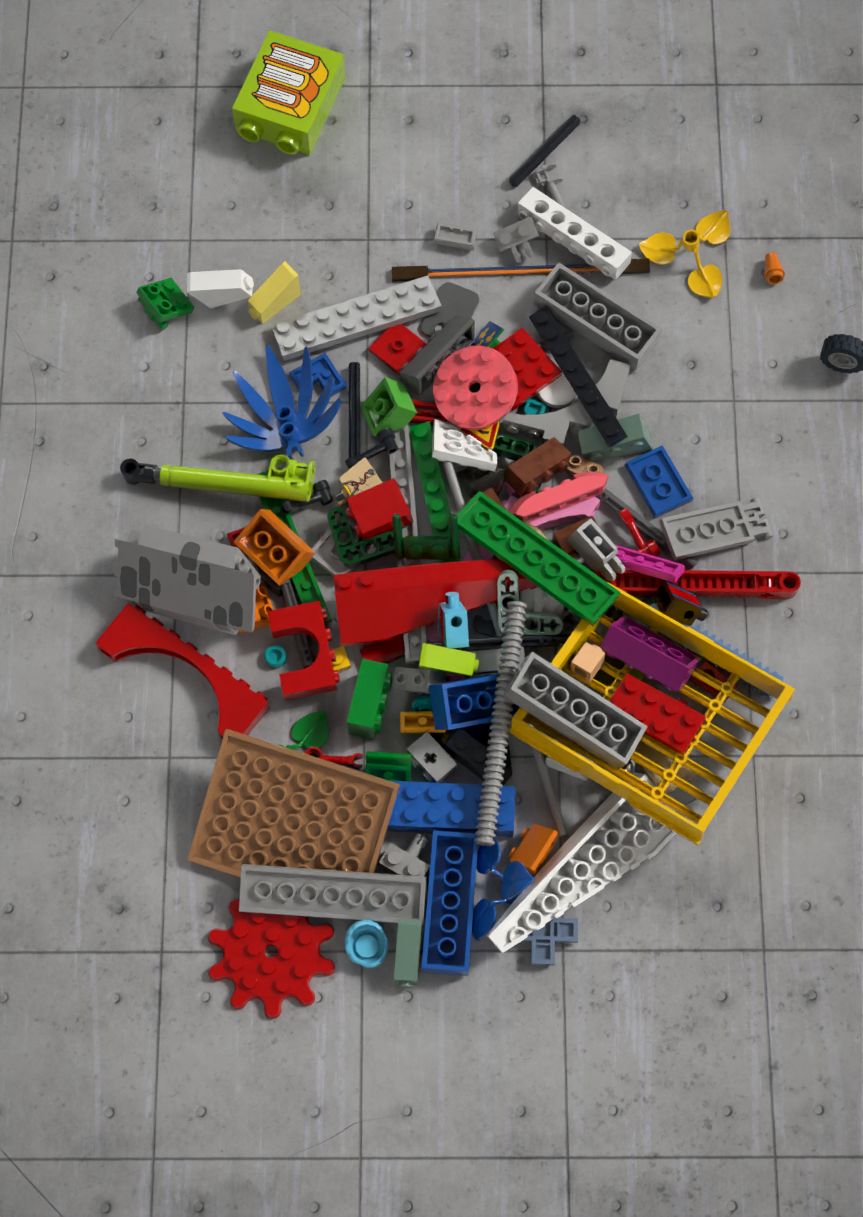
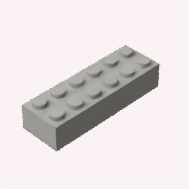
[533,262,662,371]
[503,652,648,770]

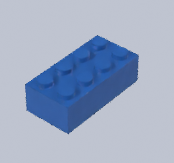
[429,671,520,730]

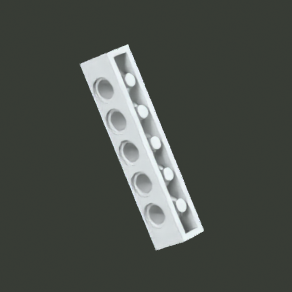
[517,187,632,280]

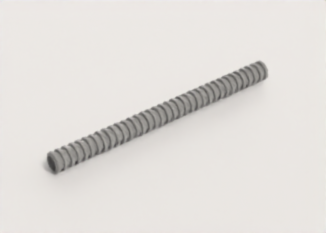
[474,601,527,846]

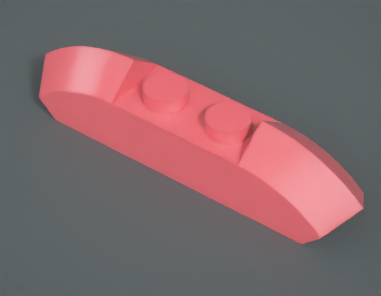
[509,472,609,523]

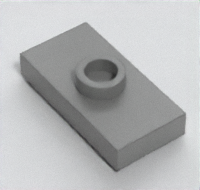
[433,222,478,251]

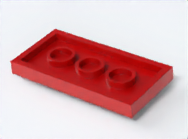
[609,673,706,756]

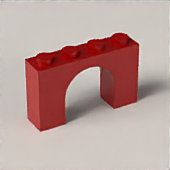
[267,601,341,701]

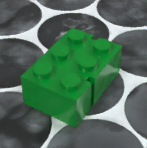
[347,659,392,740]

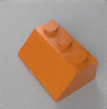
[234,509,316,585]

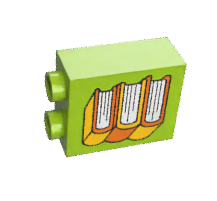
[232,30,346,155]

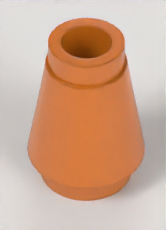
[764,252,785,284]

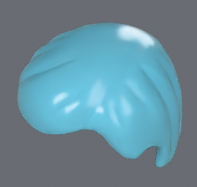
[344,920,388,968]

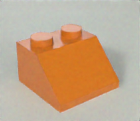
[508,823,558,877]

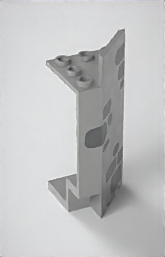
[114,525,261,635]

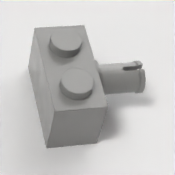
[379,834,430,878]

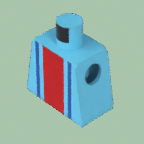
[438,592,469,648]

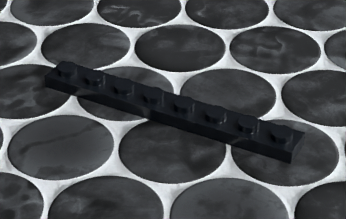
[529,306,628,448]

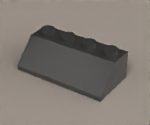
[400,315,475,397]

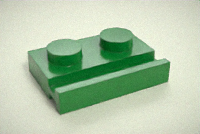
[365,751,412,782]

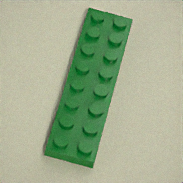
[457,491,621,626]

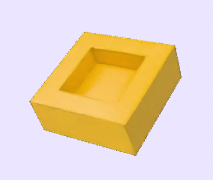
[332,646,351,672]

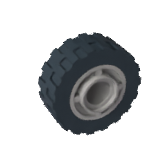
[820,334,863,374]

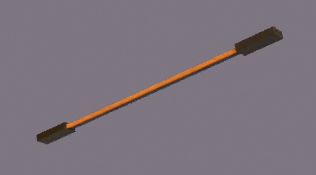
[392,258,650,282]

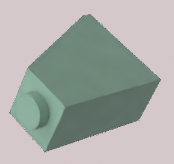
[394,919,422,988]

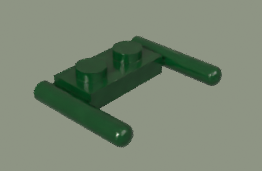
[392,514,461,560]

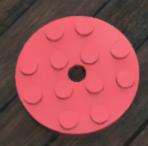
[433,346,518,430]

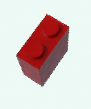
[346,478,414,540]

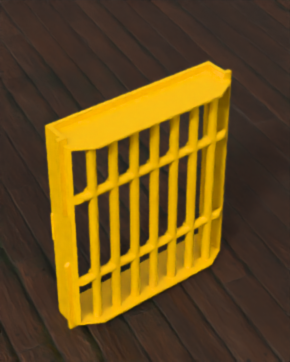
[509,582,795,846]

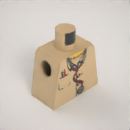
[333,457,382,506]

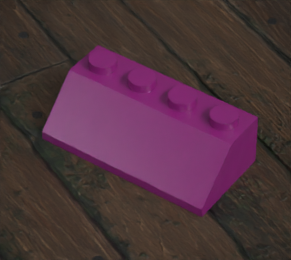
[600,615,701,692]

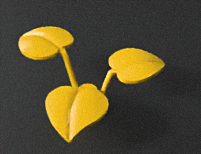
[639,210,731,298]

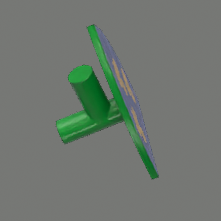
[471,321,504,348]

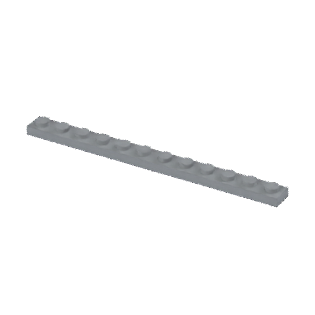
[389,424,427,665]

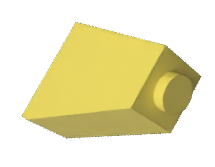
[248,261,301,324]

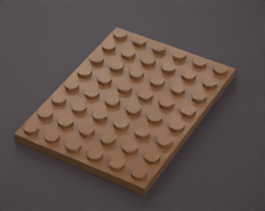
[187,729,401,878]

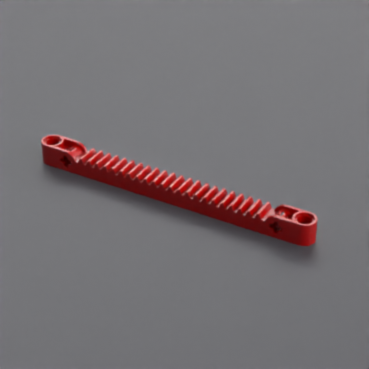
[519,569,801,599]

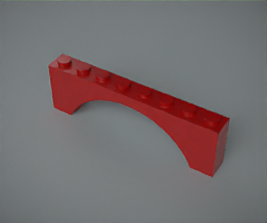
[95,603,270,739]

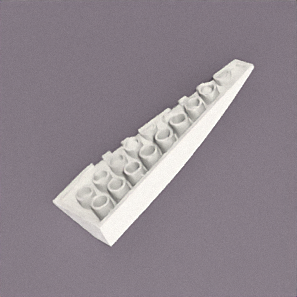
[487,772,676,953]

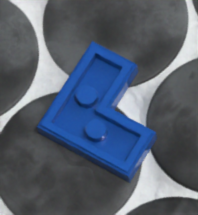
[289,353,347,397]

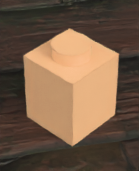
[571,642,605,683]

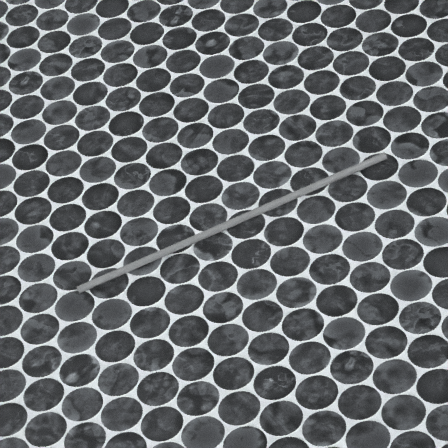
[443,461,568,837]

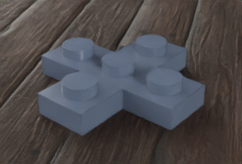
[521,918,578,966]

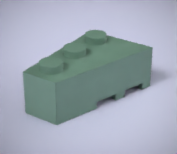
[578,414,653,462]

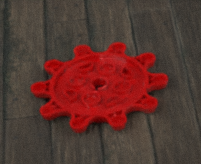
[208,899,336,1019]

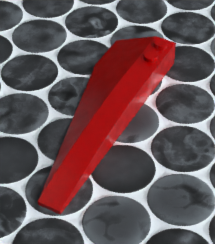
[334,559,538,646]

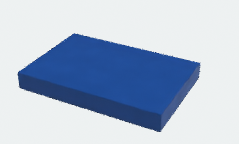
[624,445,693,518]

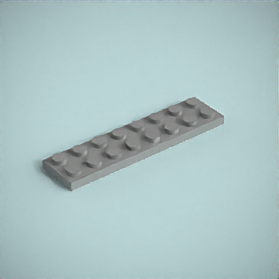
[271,276,442,361]
[239,864,426,925]

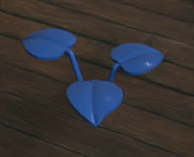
[472,838,535,942]

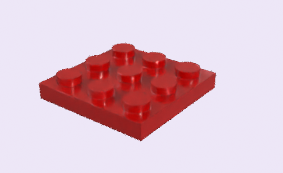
[492,327,562,411]

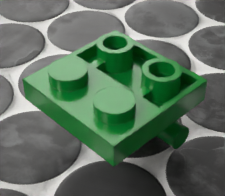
[136,278,195,330]

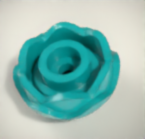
[411,694,432,712]

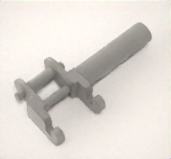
[532,162,565,208]

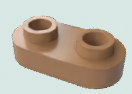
[566,455,604,477]

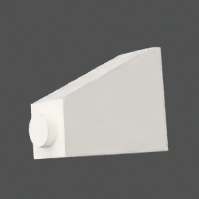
[187,269,254,308]

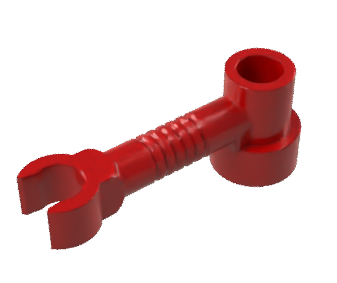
[619,508,661,557]
[305,747,363,770]

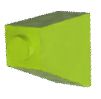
[418,643,479,678]

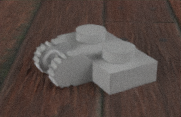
[493,217,539,263]

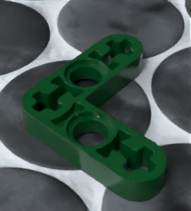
[492,434,542,496]
[327,507,395,568]

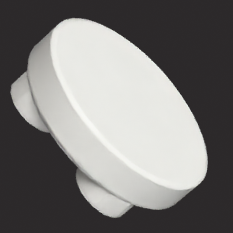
[537,367,577,408]

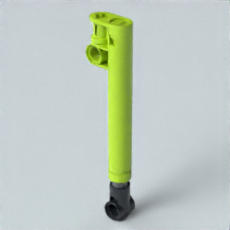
[120,455,316,502]

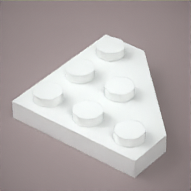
[432,419,497,471]

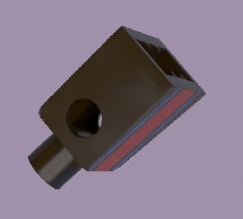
[653,580,708,626]

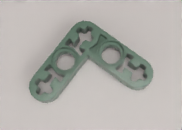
[497,570,564,635]

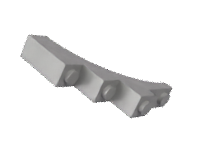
[503,359,630,446]

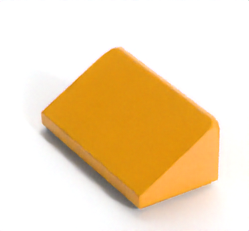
[400,711,445,733]

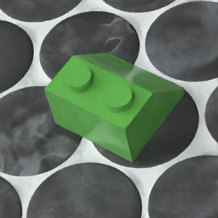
[360,377,417,436]

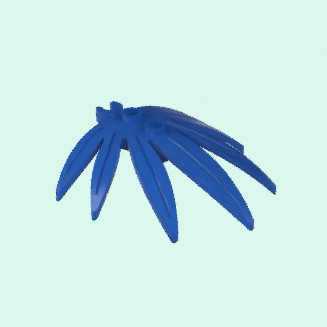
[223,345,342,460]

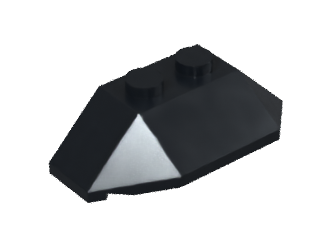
[430,723,512,786]

